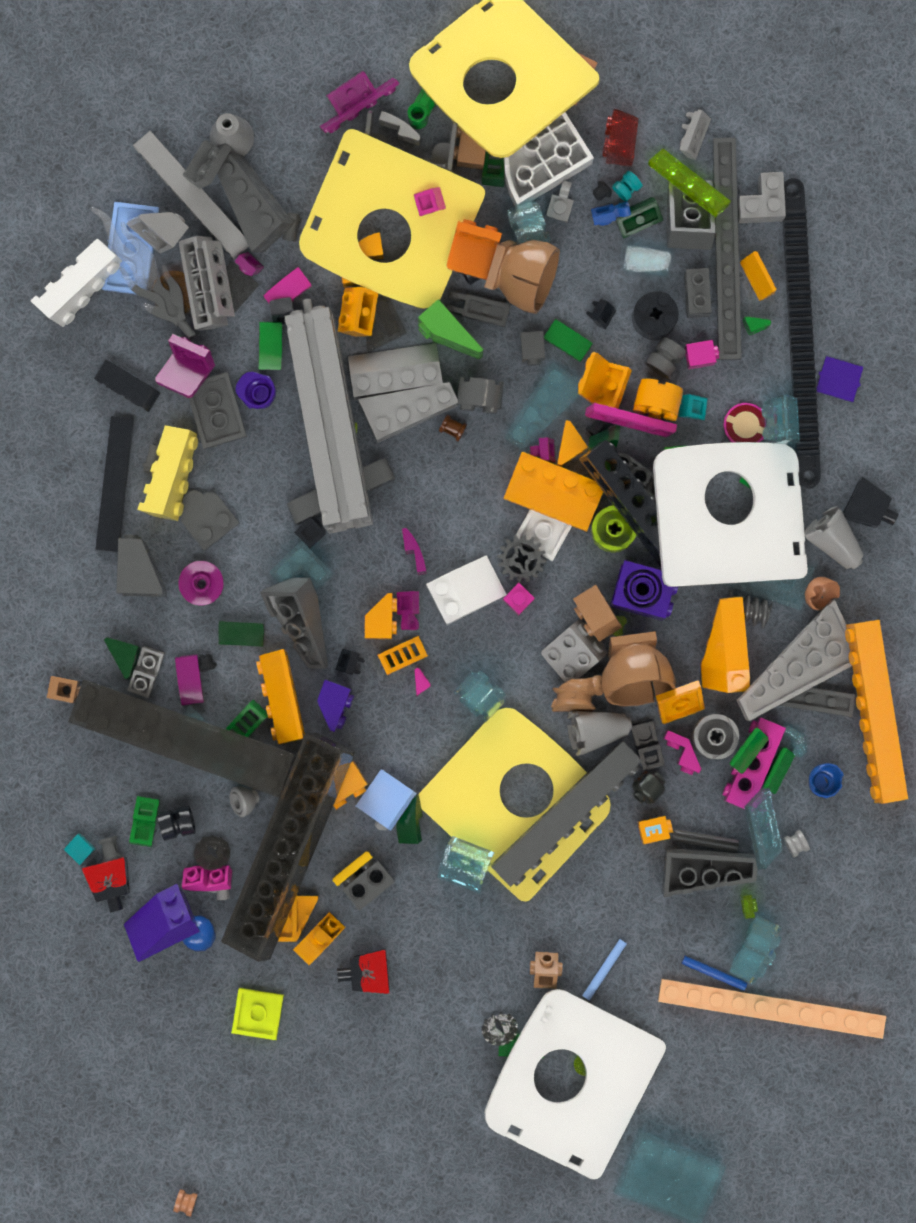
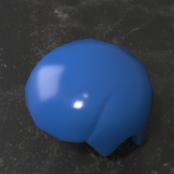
[809,763,844,798]
[182,916,216,952]

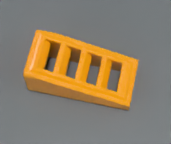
[378,636,428,676]

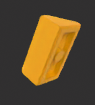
[740,251,777,301]

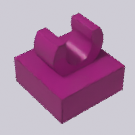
[530,437,556,462]

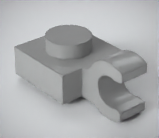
[546,180,574,223]

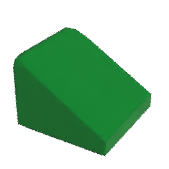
[742,317,771,336]

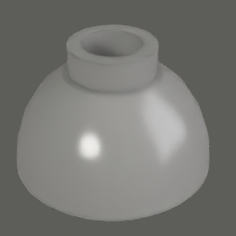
[229,786,259,818]

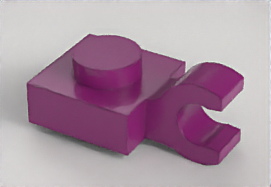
[397,591,419,630]

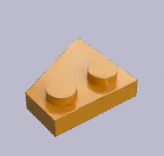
[274,895,319,942]

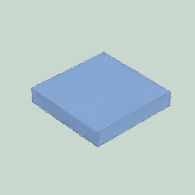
[356,769,417,831]

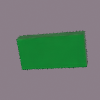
[544,319,593,363]

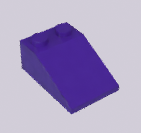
[124,884,200,962]

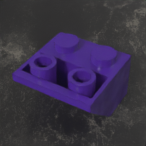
[317,680,355,733]

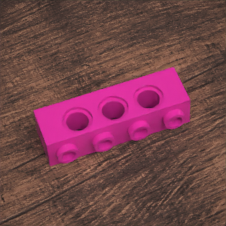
[722,717,786,812]

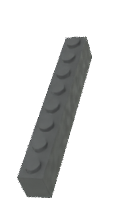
[490,741,642,887]

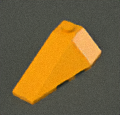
[701,597,750,693]

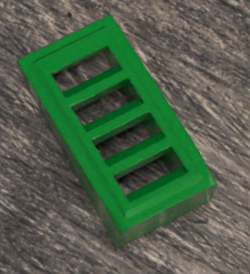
[221,700,268,749]

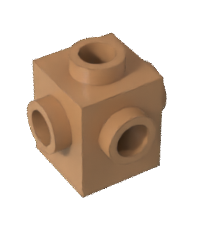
[530,952,562,989]

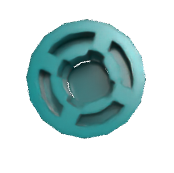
[611,170,643,202]

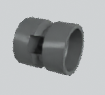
[645,337,687,379]

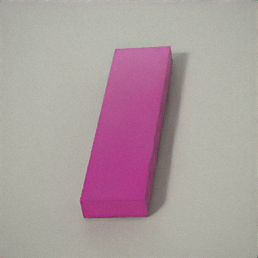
[585,403,677,437]

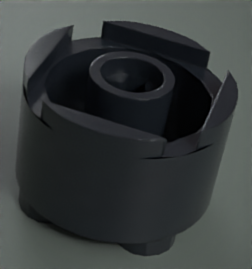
[632,292,679,340]

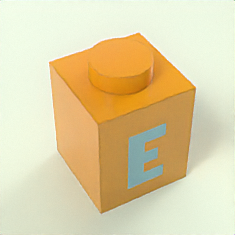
[637,816,673,844]

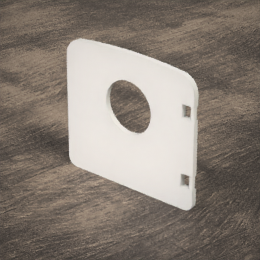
[653,442,808,587]
[484,989,666,1179]

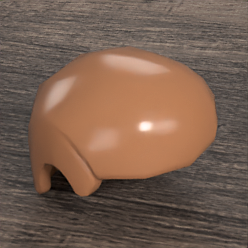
[805,576,840,611]

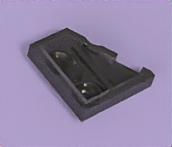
[367,295,407,353]

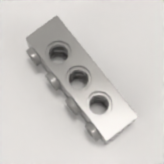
[178,236,235,330]

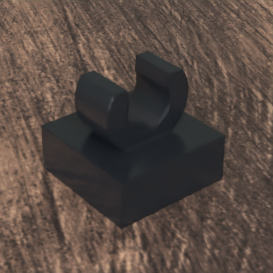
[586,299,617,330]
[294,517,326,549]
[335,649,365,675]

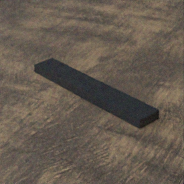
[95,416,134,552]

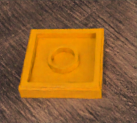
[656,680,705,724]

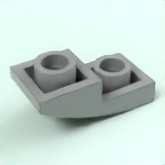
[127,646,165,698]

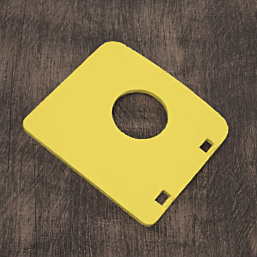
[409,0,600,158]
[299,129,485,309]
[418,708,611,901]

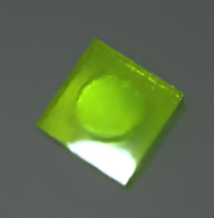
[740,894,758,919]

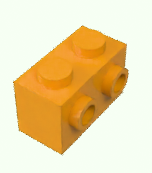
[338,287,378,337]

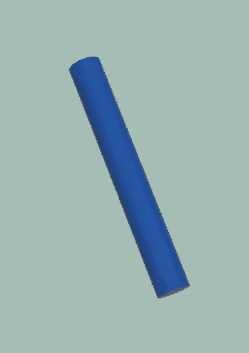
[681,956,747,991]

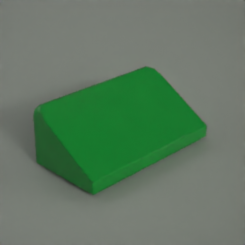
[729,728,769,774]
[761,747,795,794]

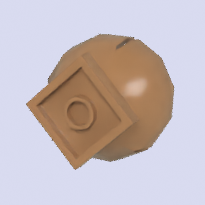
[484,240,560,314]
[602,631,676,706]

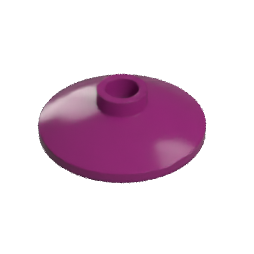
[178,561,224,606]

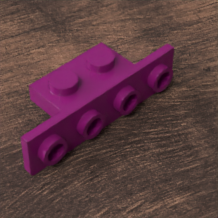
[319,71,399,133]

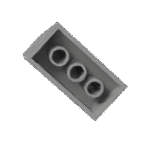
[348,343,443,401]

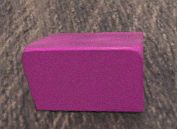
[414,187,446,216]
[415,668,431,696]

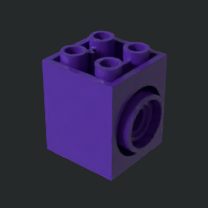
[610,560,679,621]

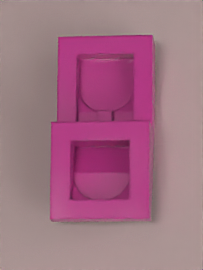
[263,267,312,305]

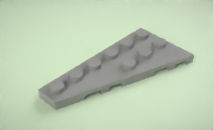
[737,599,852,721]

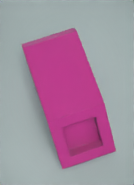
[663,730,701,775]

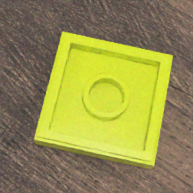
[231,987,284,1040]

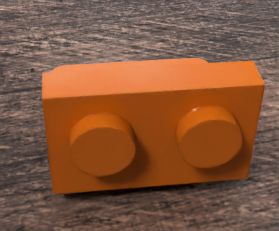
[446,219,502,280]

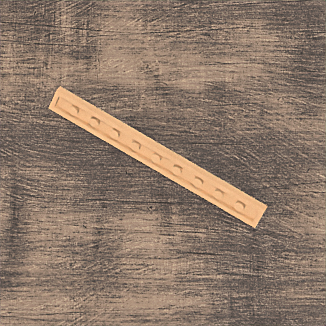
[658,979,886,1039]

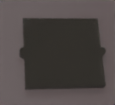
[218,261,259,313]

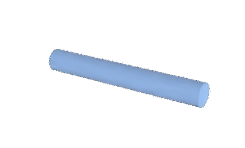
[582,939,627,1001]

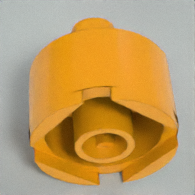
[633,379,683,421]

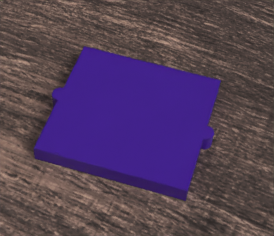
[816,356,863,402]

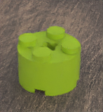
[591,505,636,553]

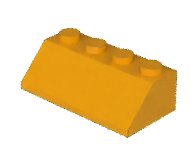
[503,452,603,532]
[256,649,306,744]

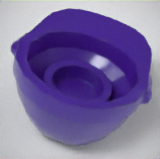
[235,372,276,409]

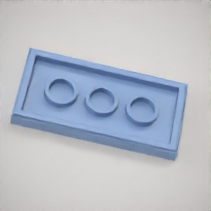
[102,202,159,295]

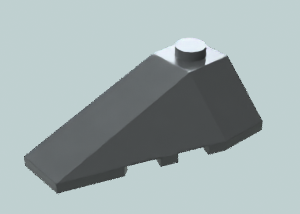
[260,578,328,669]

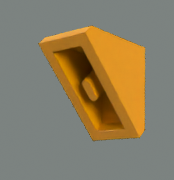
[557,420,588,467]

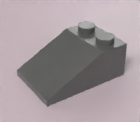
[666,178,716,250]

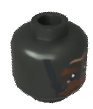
[632,770,666,804]

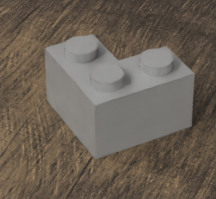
[737,172,786,224]

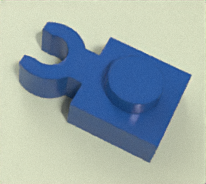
[591,201,631,226]

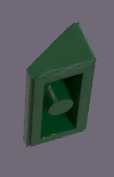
[615,197,663,239]
[219,621,265,647]

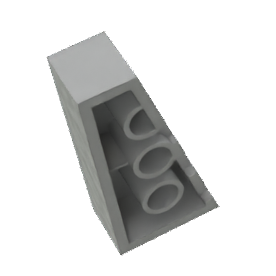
[358,382,459,443]

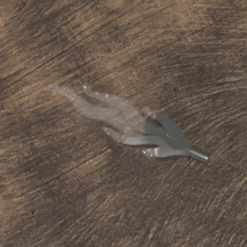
[91,207,196,340]

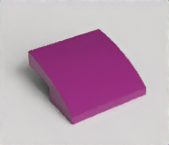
[402,528,427,575]

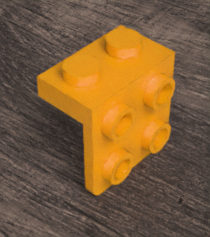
[578,352,632,409]

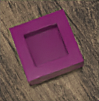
[235,252,264,276]

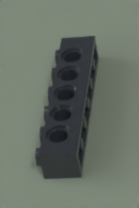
[579,440,661,567]

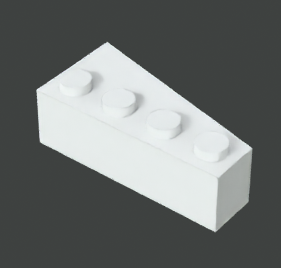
[31,239,122,327]

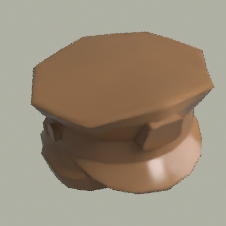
[551,675,604,712]

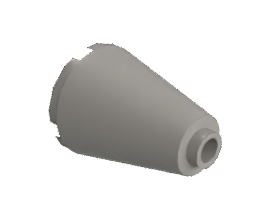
[210,113,254,156]
[804,506,864,569]
[567,710,632,756]

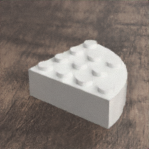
[504,112,594,210]

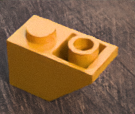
[365,593,397,639]
[293,912,346,965]

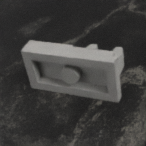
[679,109,711,160]

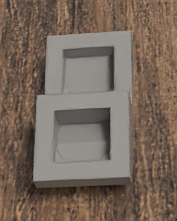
[379,111,421,146]

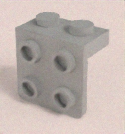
[541,619,608,683]

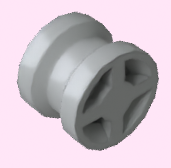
[783,830,810,858]

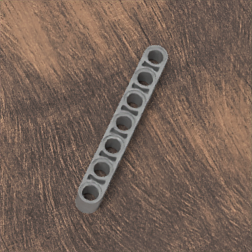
[133,131,249,259]

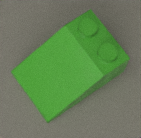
[418,299,483,360]

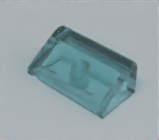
[623,245,671,277]

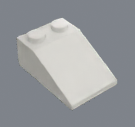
[426,555,507,625]

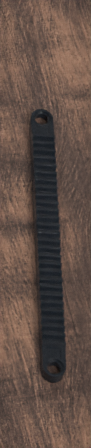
[783,178,821,489]

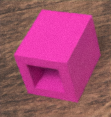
[684,340,719,370]
[503,583,535,616]

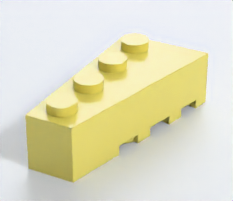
[137,425,198,521]

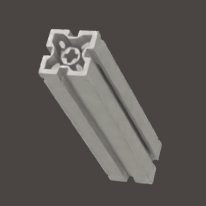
[285,299,373,534]

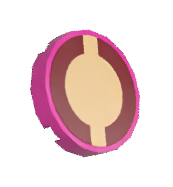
[723,403,768,443]

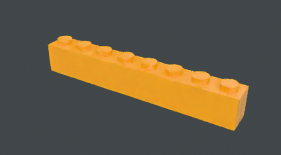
[845,620,908,804]

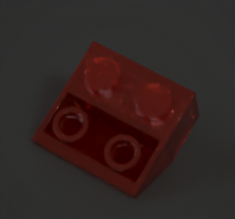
[602,109,639,167]

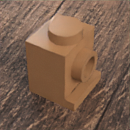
[47,676,83,704]

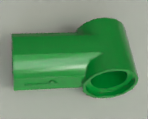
[407,89,436,130]

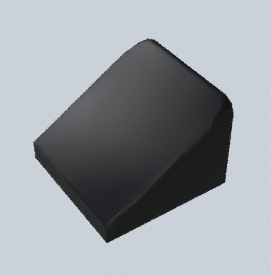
[269,297,294,325]

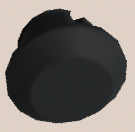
[593,181,612,201]
[198,654,217,672]

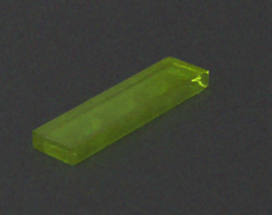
[648,149,731,217]

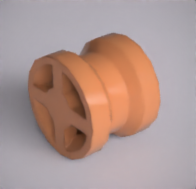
[173,1189,198,1217]

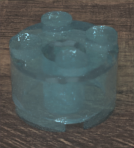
[506,199,551,245]
[453,670,506,722]

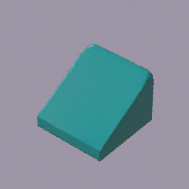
[678,394,708,420]
[64,833,96,865]

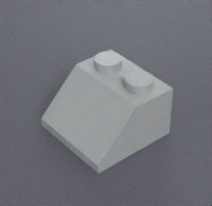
[126,212,189,254]

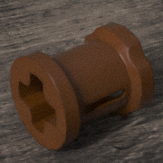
[439,414,468,442]

